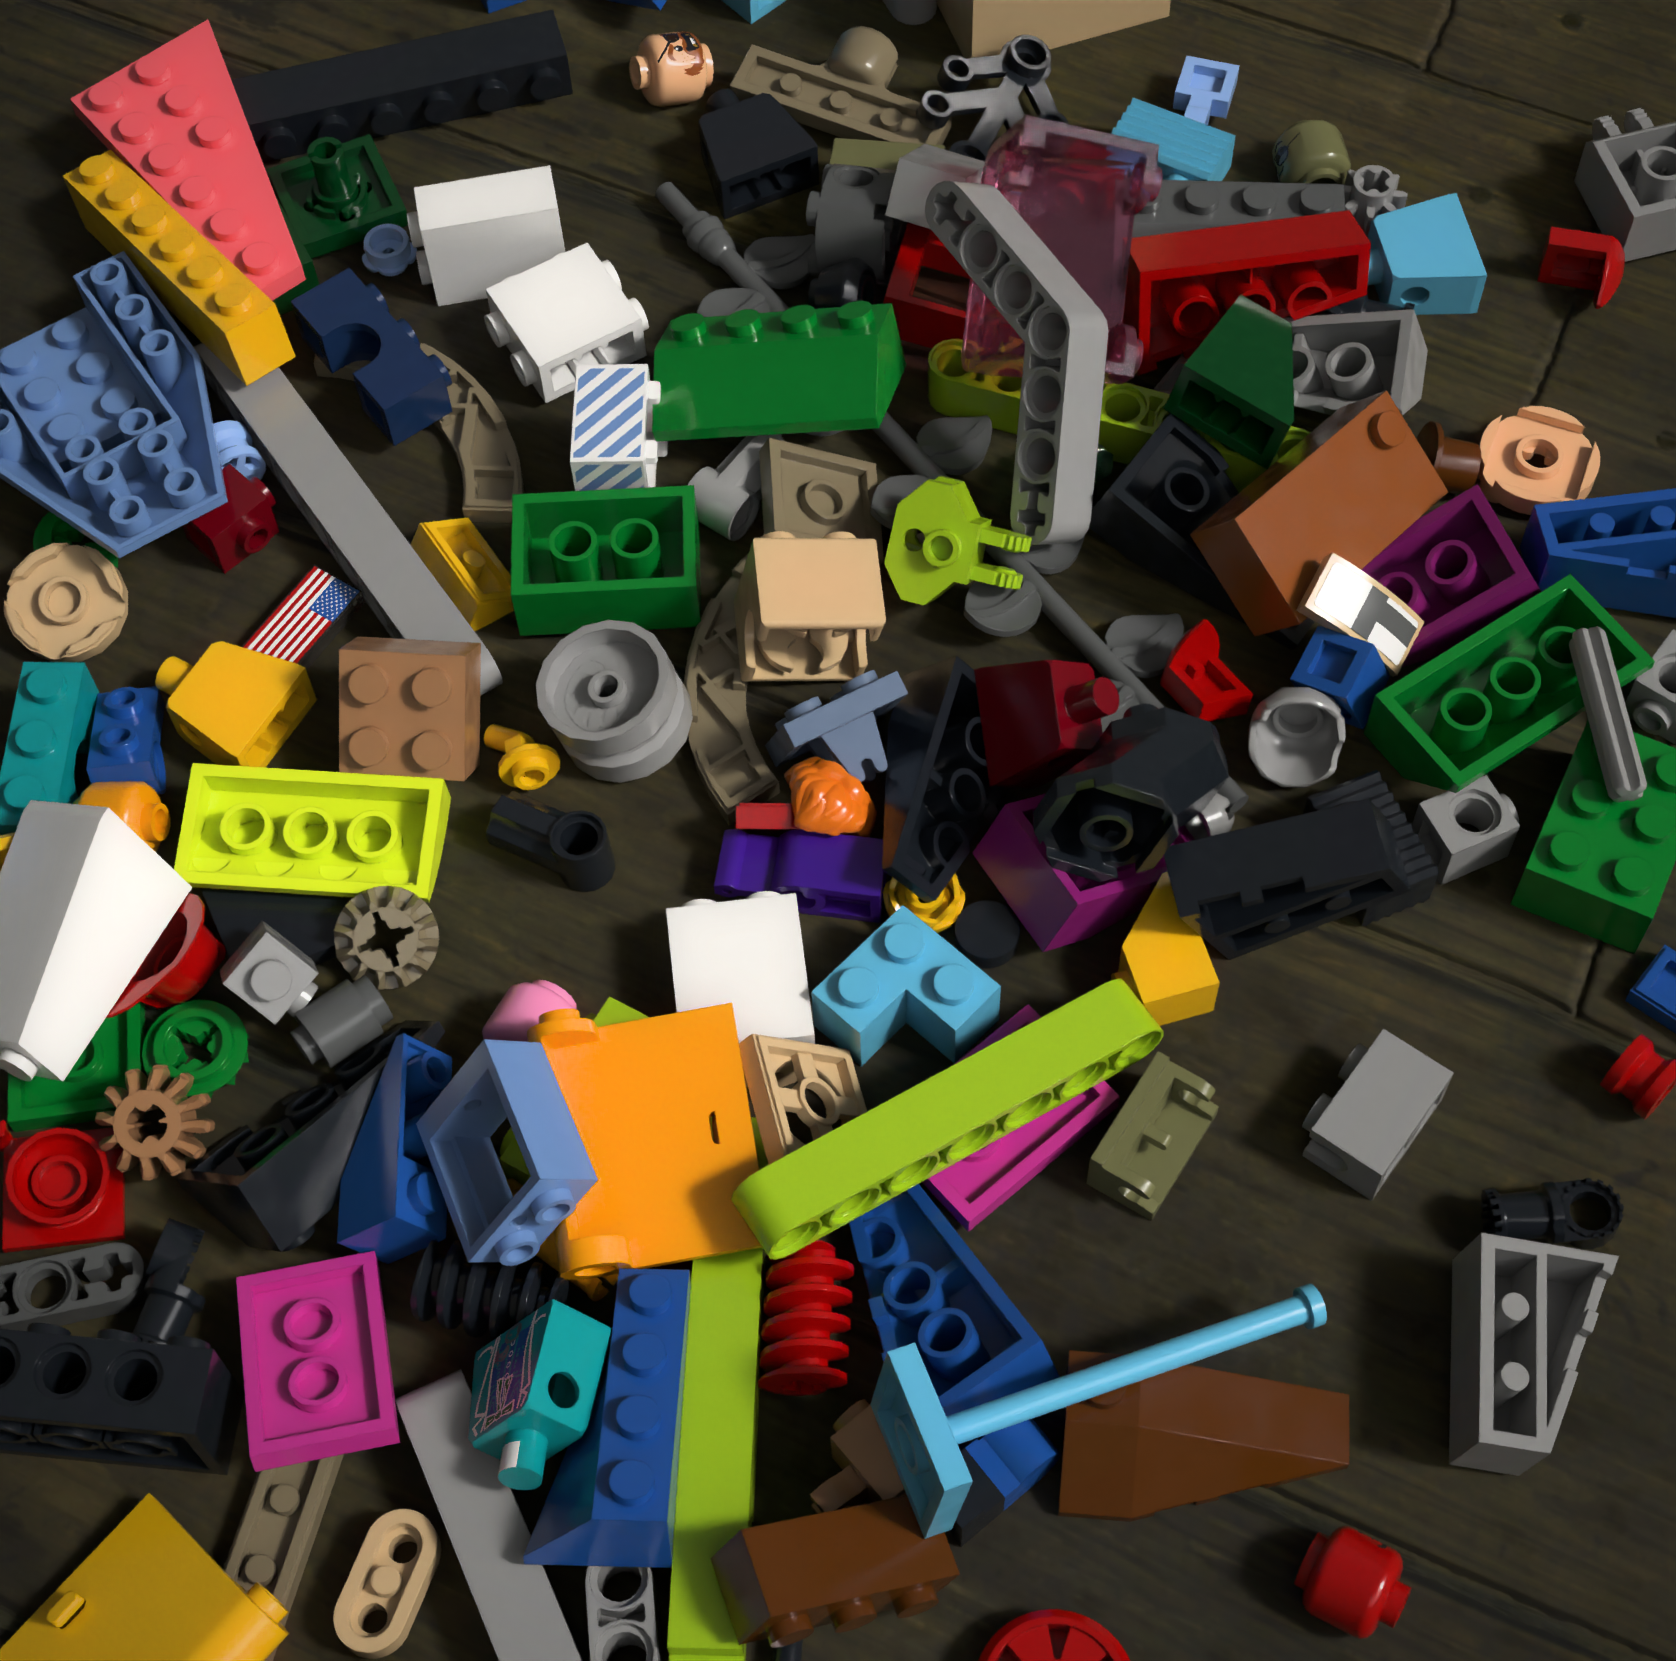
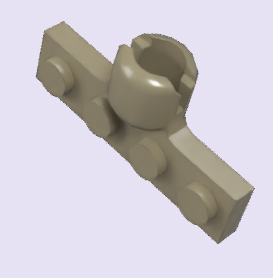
[730,26,952,145]

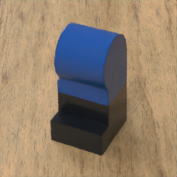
[948,1419,1062,1547]

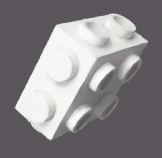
[484,243,649,403]

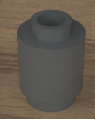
[289,975,393,1068]

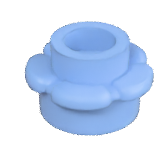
[362,224,417,276]

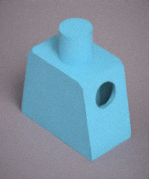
[1368,193,1487,315]

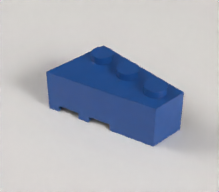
[1520,488,1676,618]

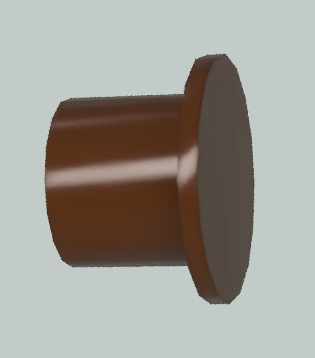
[1416,421,1481,495]

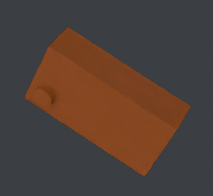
[1190,390,1448,637]

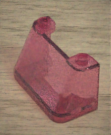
[961,115,1162,384]

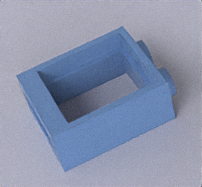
[416,1039,598,1266]

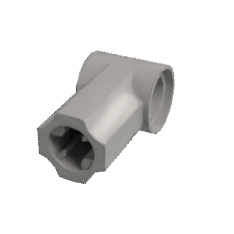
[688,434,784,541]

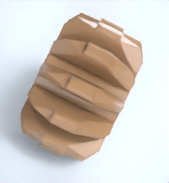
[95,1064,215,1180]

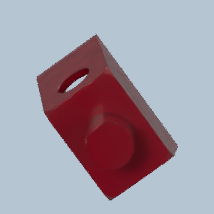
[974,660,1119,789]

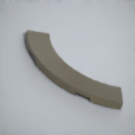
[314,343,525,523]
[684,553,780,825]

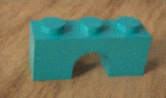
[0,662,100,835]

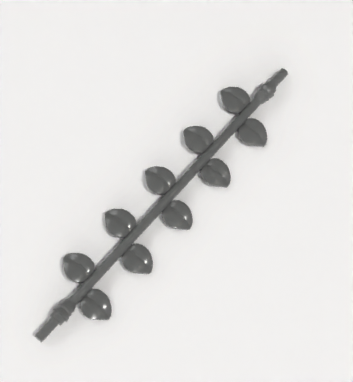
[655,182,1249,813]

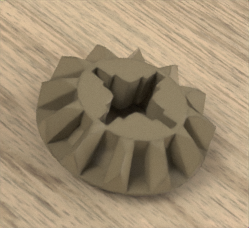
[334,886,439,990]

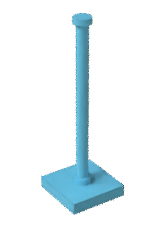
[870,1283,1327,1539]

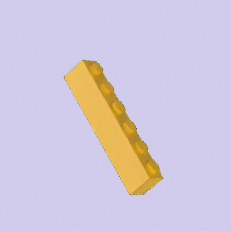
[62,150,296,386]

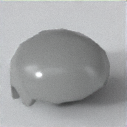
[1248,687,1346,788]

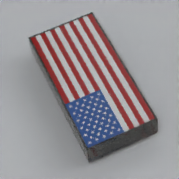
[242,564,365,670]

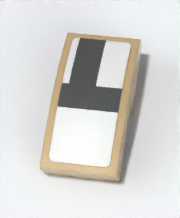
[1296,552,1424,677]

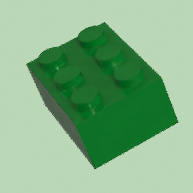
[511,485,701,636]
[1510,720,1676,954]

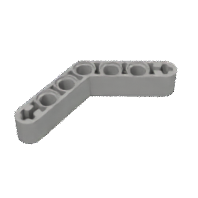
[925,181,1109,545]

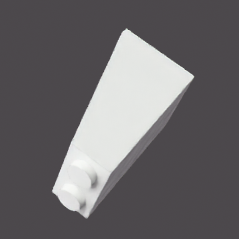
[0,800,192,1082]

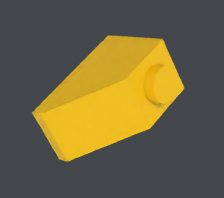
[1111,872,1220,1026]

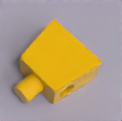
[155,641,317,768]

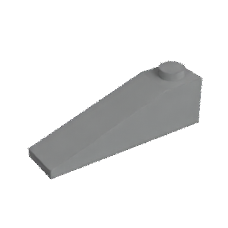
[1181,309,1428,416]

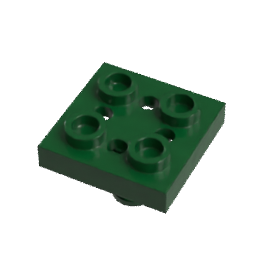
[266,134,408,259]

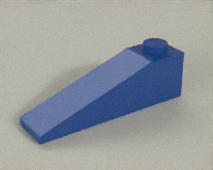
[849,1184,1060,1416]

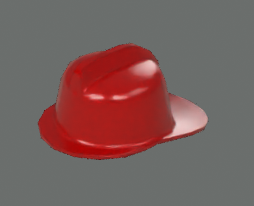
[106,893,226,1018]

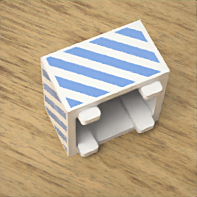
[570,364,668,491]

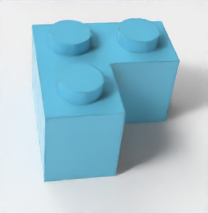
[811,905,1001,1066]

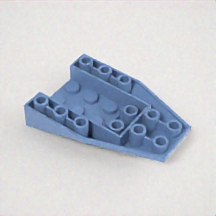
[0,251,228,558]

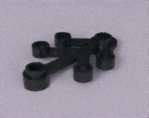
[916,35,1069,184]

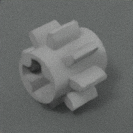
[1344,165,1408,236]

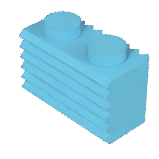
[1107,98,1236,181]

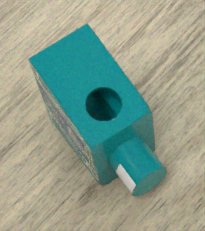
[468,1299,611,1490]

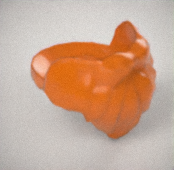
[784,756,877,837]

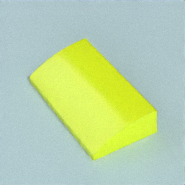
[174,763,451,902]

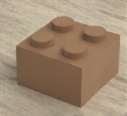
[339,636,481,781]

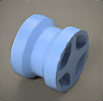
[214,420,266,480]

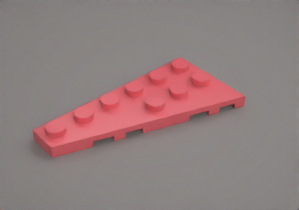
[70,19,306,301]

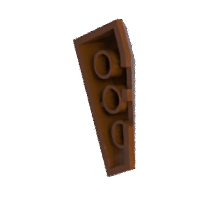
[1058,1350,1349,1522]

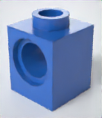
[1290,625,1390,729]

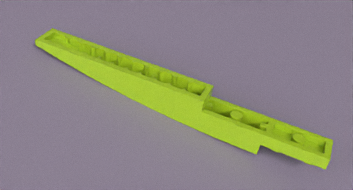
[667,1116,768,1661]

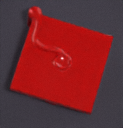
[0,1120,125,1253]

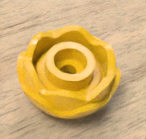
[883,873,965,933]

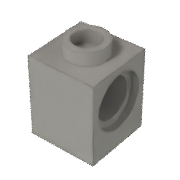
[1625,629,1676,745]
[1412,775,1520,885]

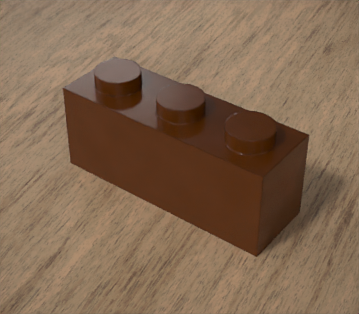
[710,1496,960,1648]

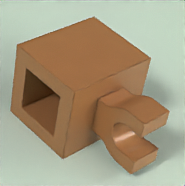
[810,1399,907,1514]

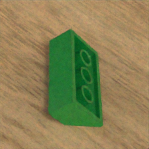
[652,301,906,442]
[1364,574,1655,793]

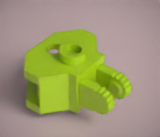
[884,476,1032,605]

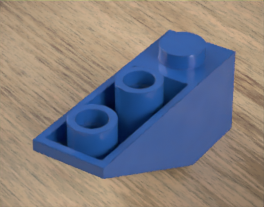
[337,1033,452,1264]

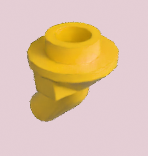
[484,724,560,790]

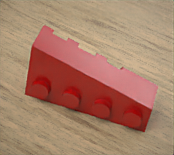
[1121,210,1371,376]

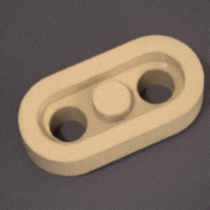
[333,1509,441,1659]

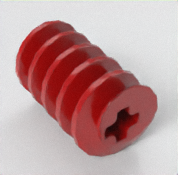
[757,1239,854,1396]

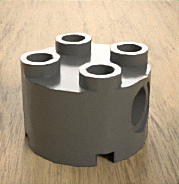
[806,163,908,285]

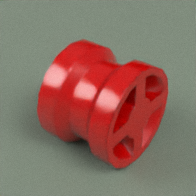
[1600,1034,1676,1120]

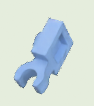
[1173,55,1240,125]

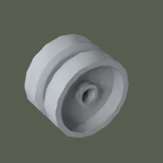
[536,620,693,783]

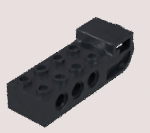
[0,1323,245,1475]

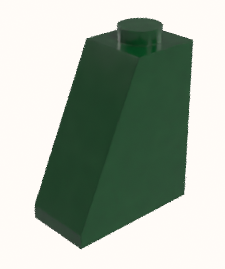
[1163,294,1294,469]

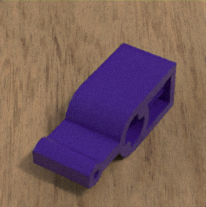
[714,829,888,923]

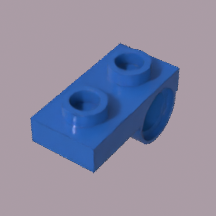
[86,686,166,794]

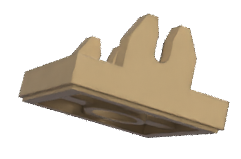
[739,1034,867,1165]

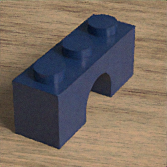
[291,268,453,446]

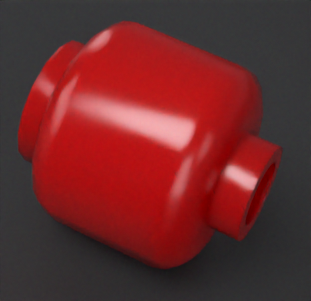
[1294,1526,1412,1639]

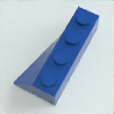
[523,1268,691,1568]

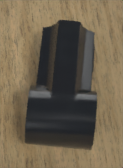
[485,791,616,892]

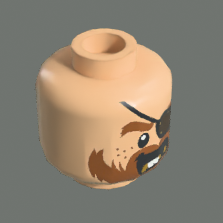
[629,31,714,107]

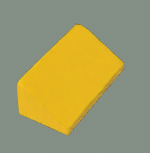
[410,517,514,632]

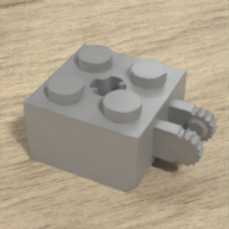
[1574,108,1676,262]

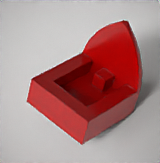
[1537,226,1625,309]
[1160,619,1253,721]

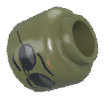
[1272,120,1351,185]

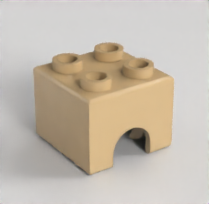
[733,531,886,682]

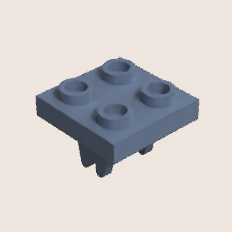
[765,670,908,783]

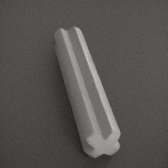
[1569,626,1647,803]

